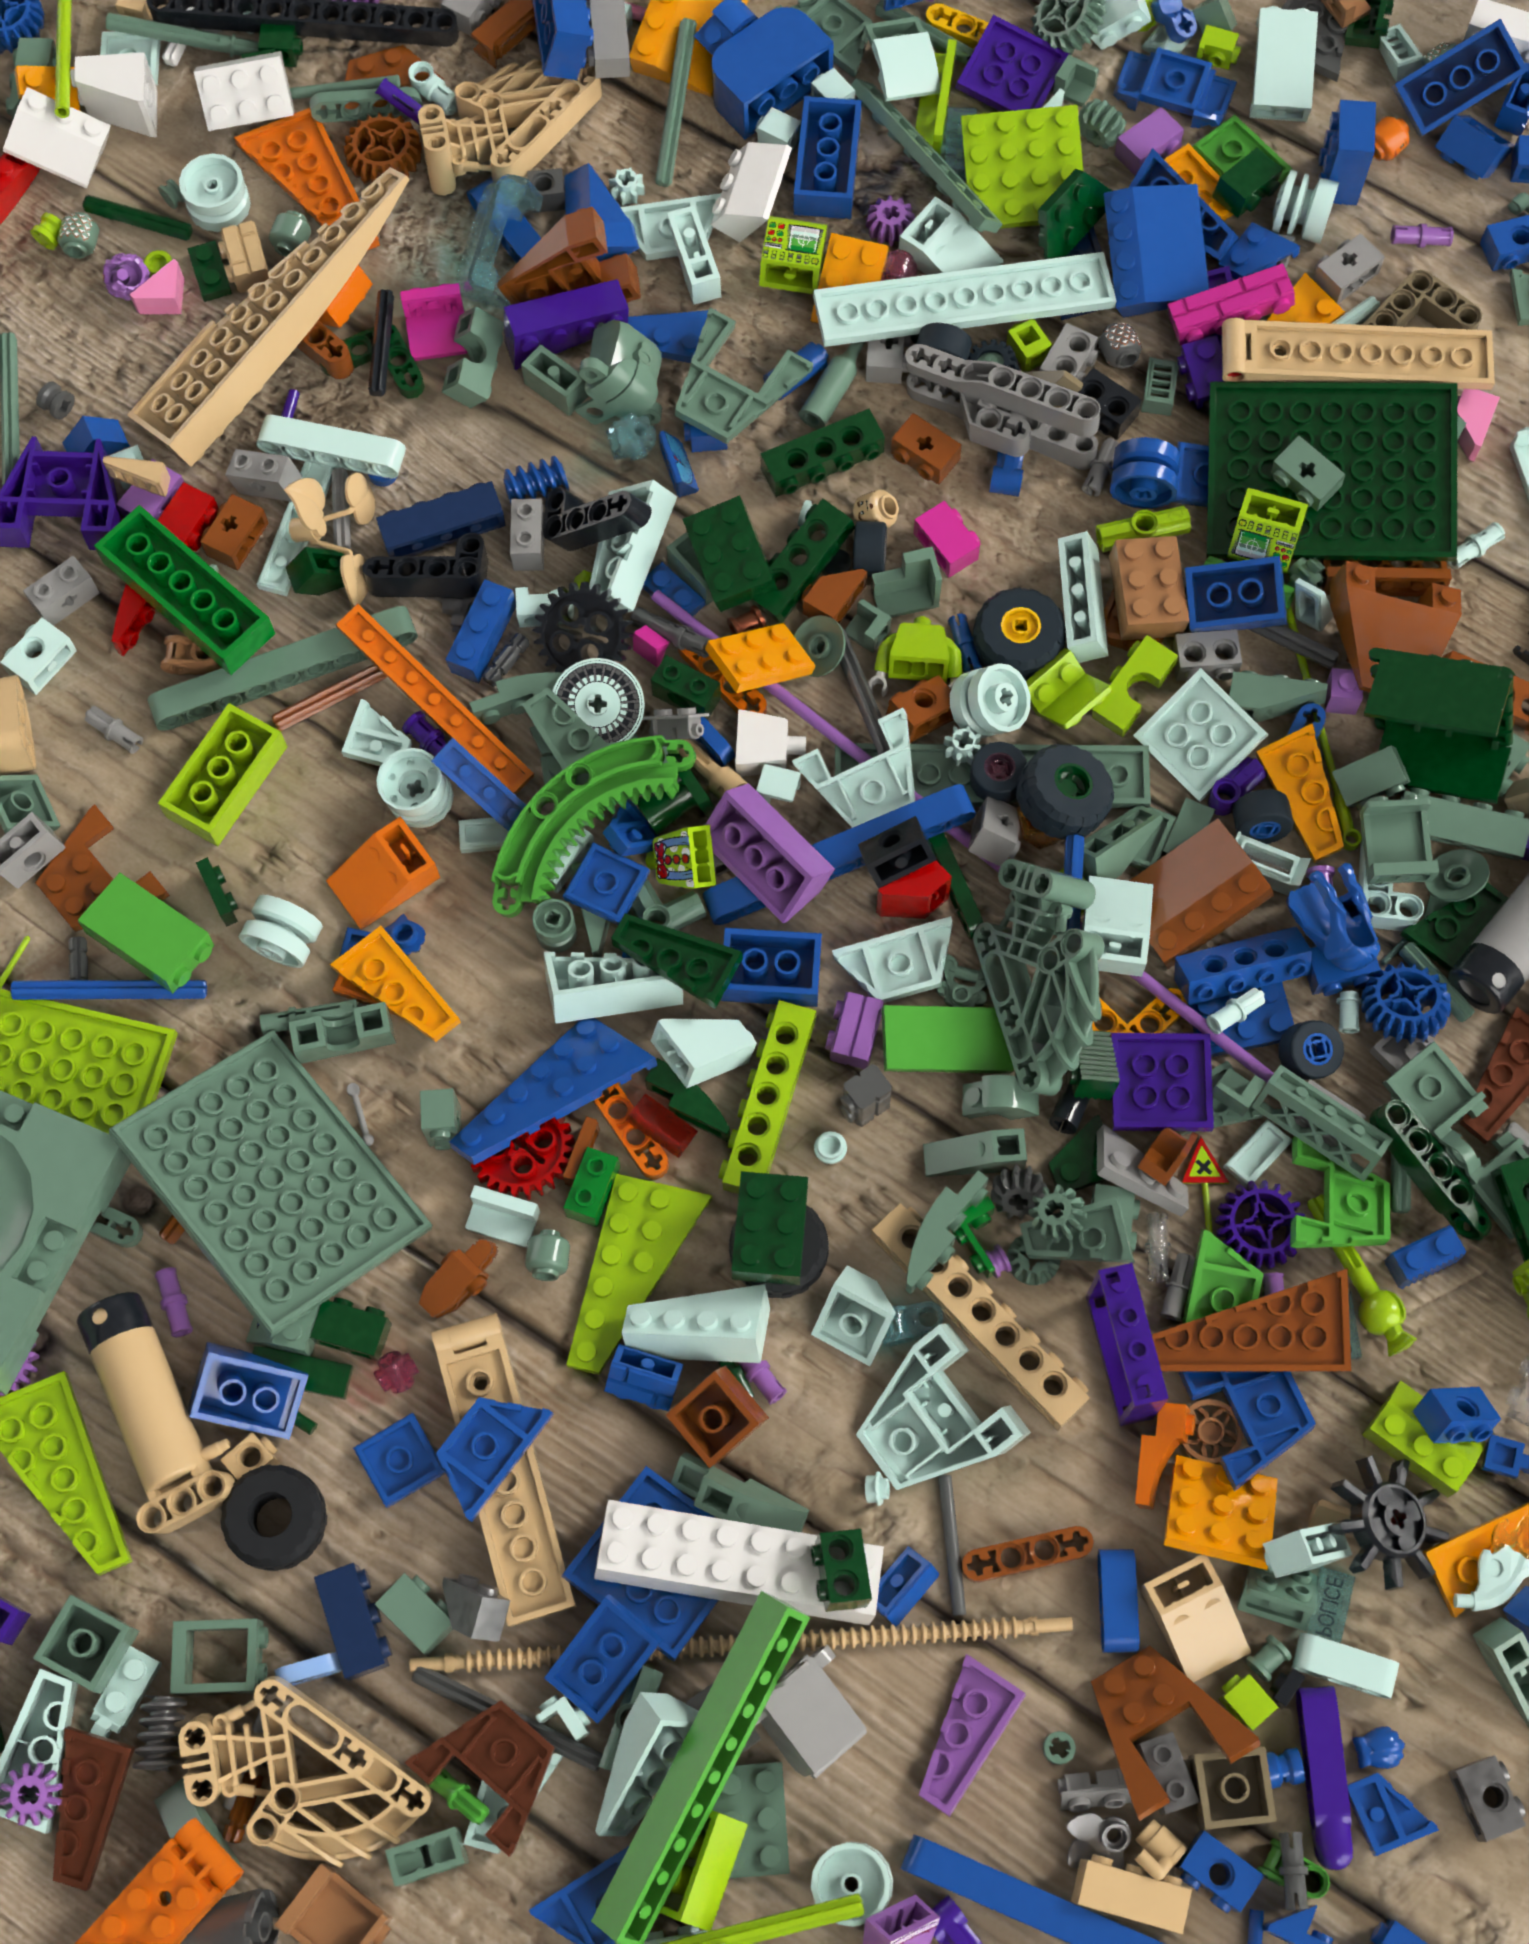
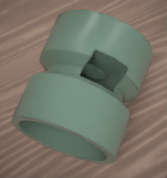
[532,899,577,953]

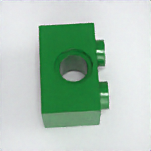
[563,1147,621,1228]

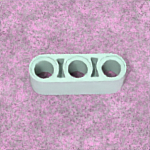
[1292,1633,1399,1699]

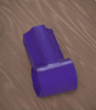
[1207,756,1268,816]
[931,1895,983,1944]

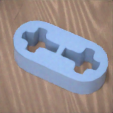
[274,1652,342,1686]

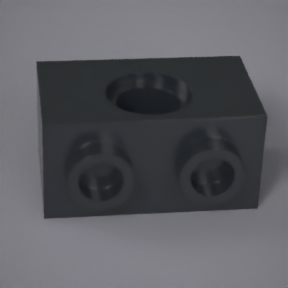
[858,816,937,889]

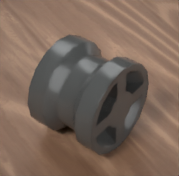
[36,381,75,420]

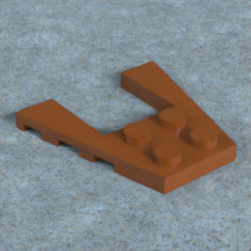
[1091,1646,1260,1821]

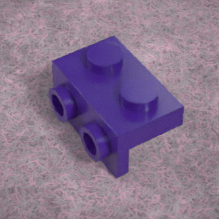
[1177,335,1225,409]

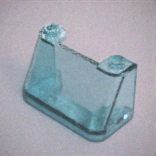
[455,174,544,309]

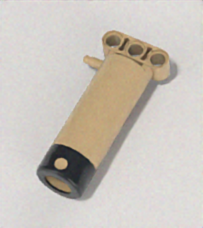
[76,1292,237,1535]

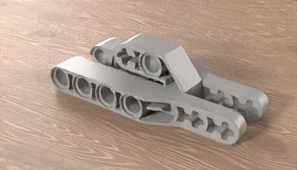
[905,344,1101,470]

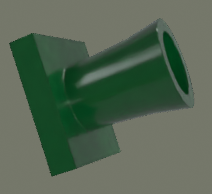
[637,753,715,836]

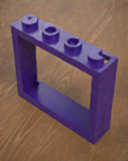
[1086,1263,1169,1427]

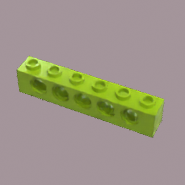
[718,1000,816,1194]

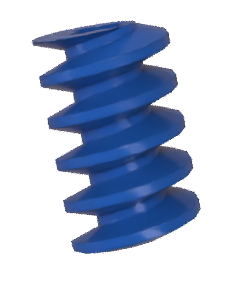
[503,455,570,506]

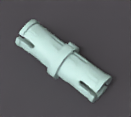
[1447,522,1505,570]

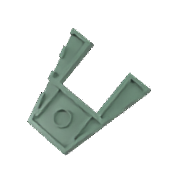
[674,307,813,444]

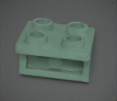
[1237,1566,1318,1631]

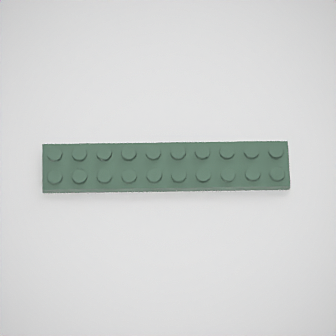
[835,743,1151,808]

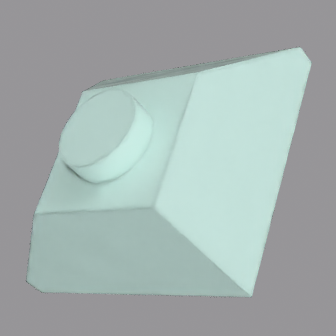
[811,1265,896,1366]

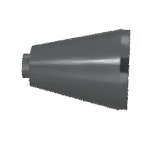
[180,1888,279,1944]

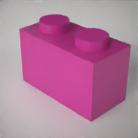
[913,501,981,578]

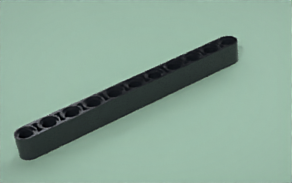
[146,0,459,47]

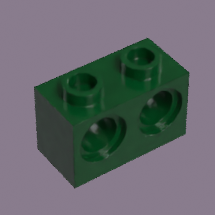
[811,1529,872,1612]

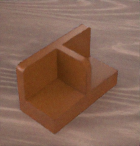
[1137,1128,1198,1186]

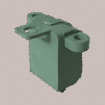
[575,319,662,425]

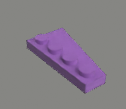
[919,1654,1026,1817]

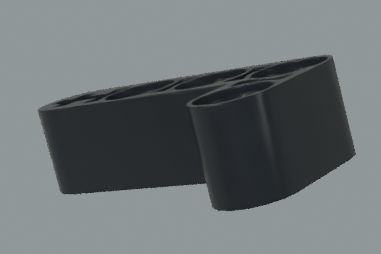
[543,487,652,551]
[362,533,488,597]

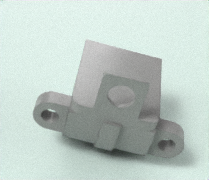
[755,1644,867,1779]

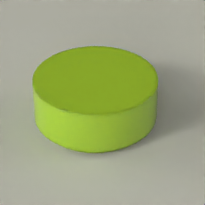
[143,250,172,278]

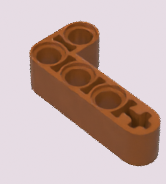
[297,320,354,379]

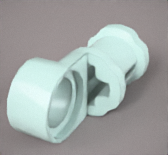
[408,61,457,116]

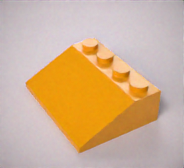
[629,0,749,97]

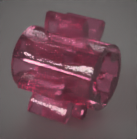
[373,1351,419,1394]

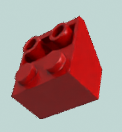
[876,861,952,919]

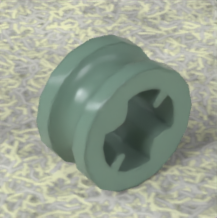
[158,179,185,209]
[1042,1731,1076,1765]

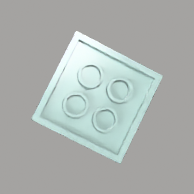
[1133,668,1268,802]

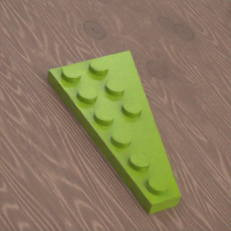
[566,1173,713,1375]
[0,1371,133,1576]

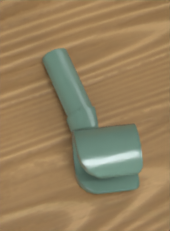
[1508,193,1529,215]

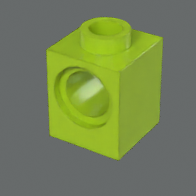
[1218,1674,1278,1731]

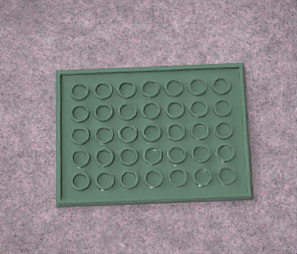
[109,1030,433,1338]

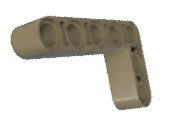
[1363,270,1482,330]

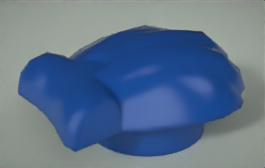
[384,914,426,955]
[1352,1726,1405,1769]

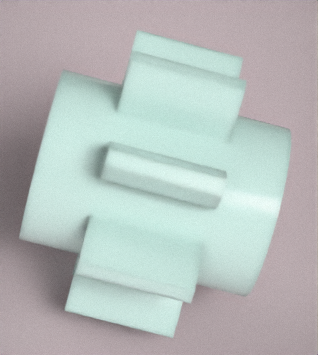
[609,168,645,206]
[944,725,981,766]

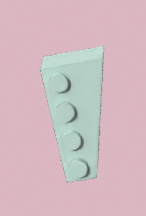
[0,1669,78,1834]

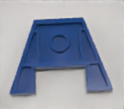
[1178,1372,1316,1492]

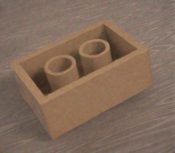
[1109,536,1189,640]

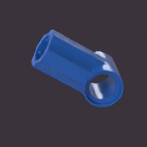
[989,452,1024,497]

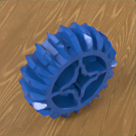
[0,0,45,54]
[1361,961,1451,1045]

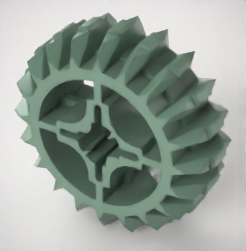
[1031,0,1107,55]

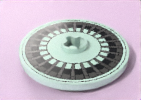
[553,658,645,743]

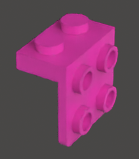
[400,283,468,361]

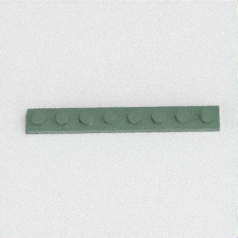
[851,78,1003,233]

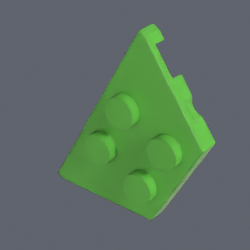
[1182,1229,1263,1324]

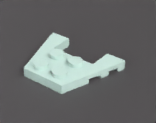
[792,708,915,828]

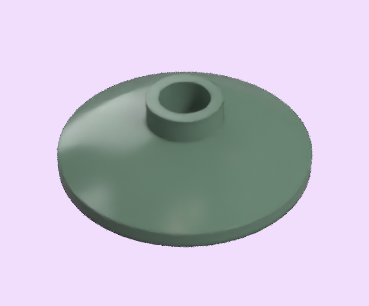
[794,615,846,677]
[1425,849,1490,902]

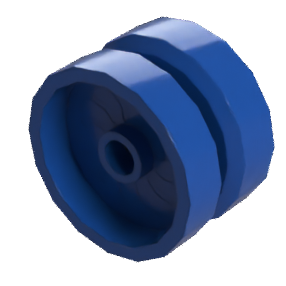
[1110,437,1181,509]

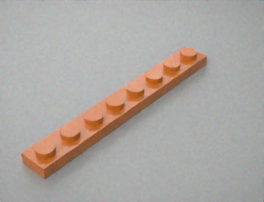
[335,604,534,795]

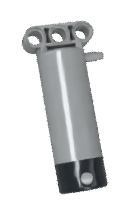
[1448,873,1529,1014]

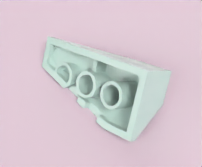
[595,1692,699,1836]

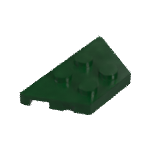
[1038,169,1113,259]

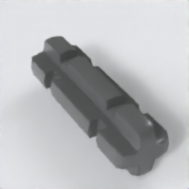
[482,633,530,687]
[68,936,88,980]

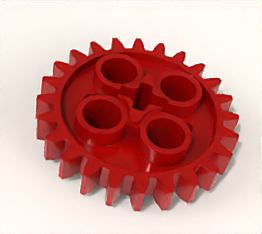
[471,1117,575,1200]

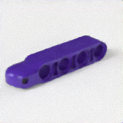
[1296,1686,1353,1871]

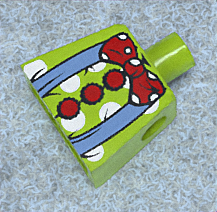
[646,825,716,889]

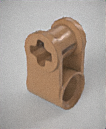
[160,635,222,675]

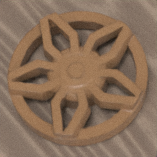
[1181,1399,1243,1464]

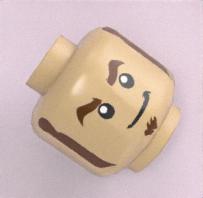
[853,490,899,528]

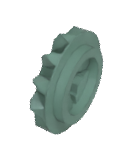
[1007,1235,1060,1285]

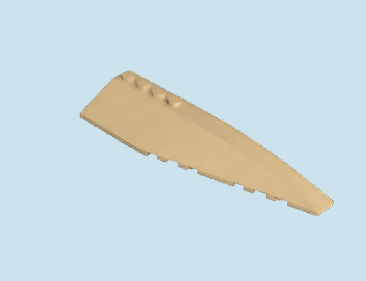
[127,167,409,467]

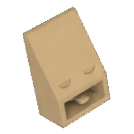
[1139,1555,1251,1682]

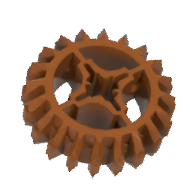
[344,112,422,184]

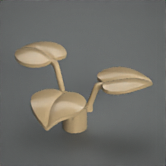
[284,473,375,608]

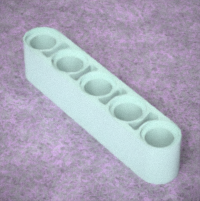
[256,415,406,478]

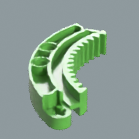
[491,735,696,918]

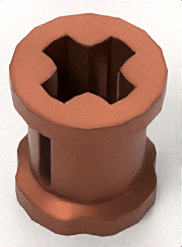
[727,605,767,635]

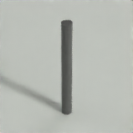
[938,1475,966,1616]

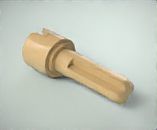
[679,739,748,799]

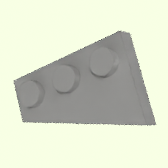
[1096,1124,1189,1217]

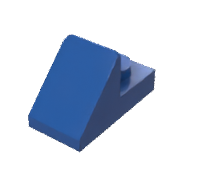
[1263,1905,1334,1944]

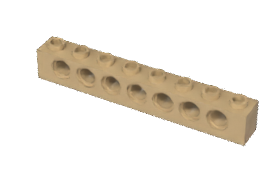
[871,1203,1090,1431]

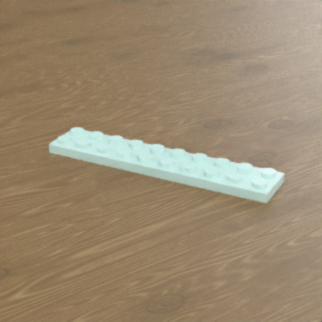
[813,252,1117,347]

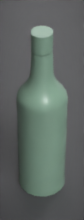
[799,341,866,429]

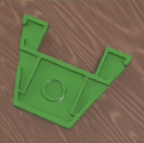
[1290,1136,1390,1248]

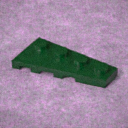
[611,913,743,1009]

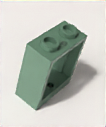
[170,1618,269,1696]

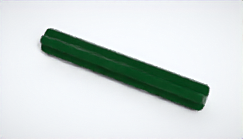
[82,195,193,241]

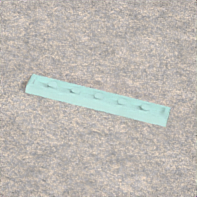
[256,461,335,597]

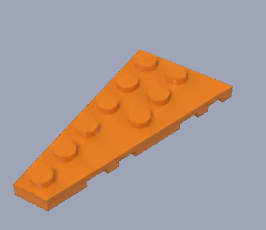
[234,108,380,251]

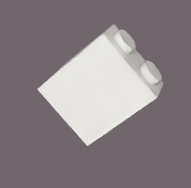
[70,52,157,137]

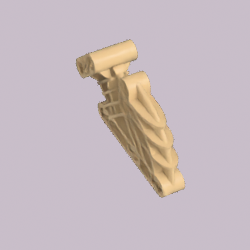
[418,59,602,195]
[178,1676,433,1868]

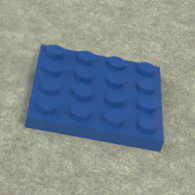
[562,1466,719,1662]

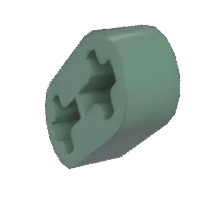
[89,1206,143,1248]

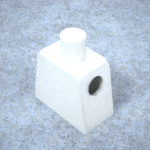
[735,710,806,777]

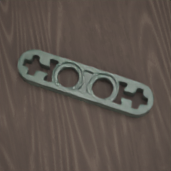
[309,87,423,123]

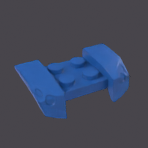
[1113,47,1237,128]

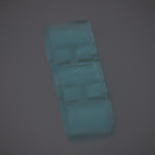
[944,107,977,183]

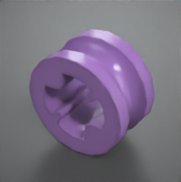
[984,1244,1012,1278]

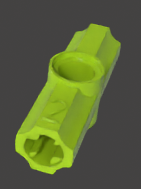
[1095,505,1192,553]

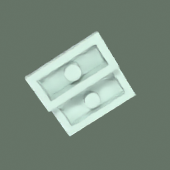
[872,32,941,101]

